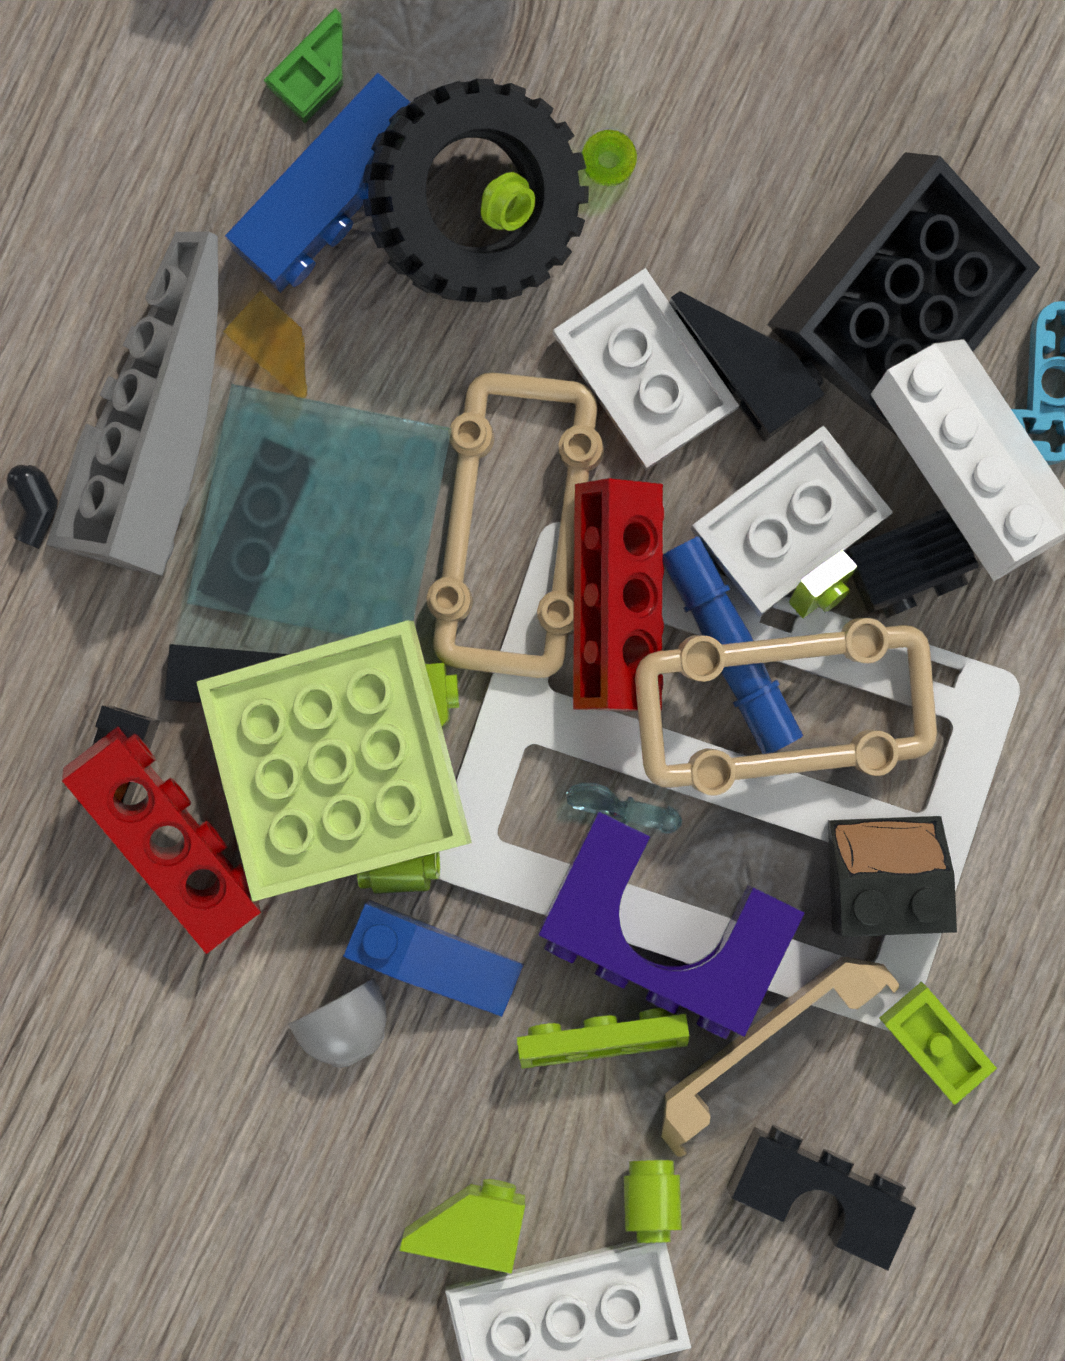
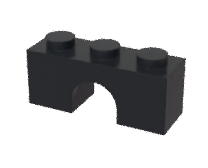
[727,1125,916,1271]

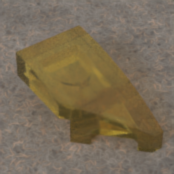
[222,290,308,401]

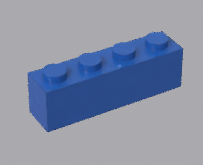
[225,73,411,293]

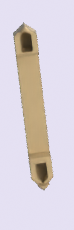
[661,957,899,1157]

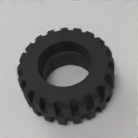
[363,78,589,302]

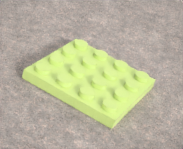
[196,620,472,902]

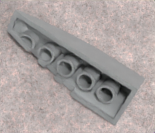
[46,232,218,576]

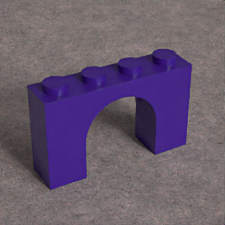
[538,811,805,1039]

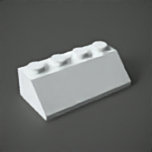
[870,339,1065,581]

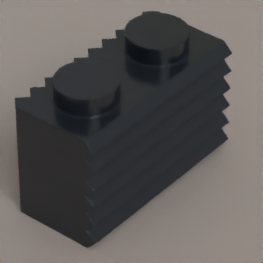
[845,508,979,619]

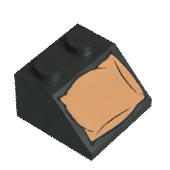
[828,816,957,937]

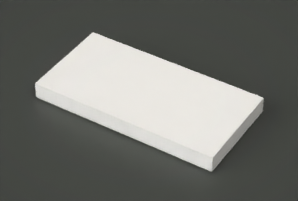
[445,1240,691,1361]

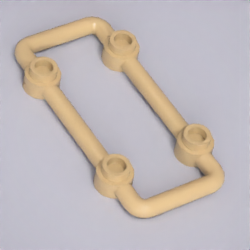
[426,373,604,678]
[635,618,937,796]

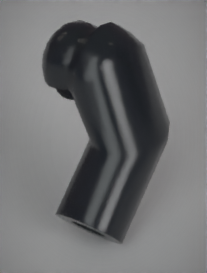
[6,464,58,549]

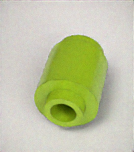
[357,852,441,894]
[624,1160,682,1243]

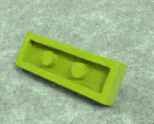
[517,1008,689,1069]

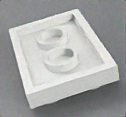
[553,268,739,471]
[690,425,893,617]

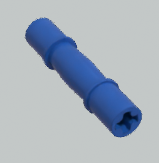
[663,536,804,754]

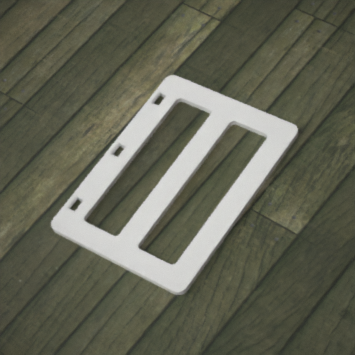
[439,522,1020,1031]

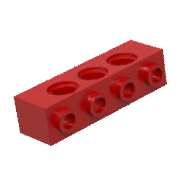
[573,478,664,711]
[62,727,261,954]

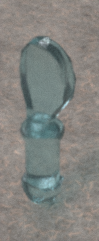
[567,783,682,834]

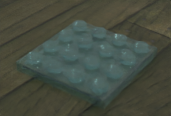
[187,384,452,637]

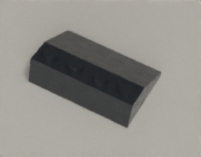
[767,152,1040,436]

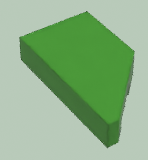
[264,8,343,123]

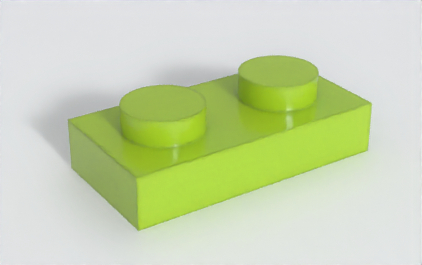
[879,981,997,1105]

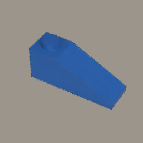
[343,900,524,1017]

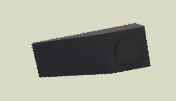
[669,291,825,442]

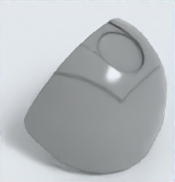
[288,978,387,1068]

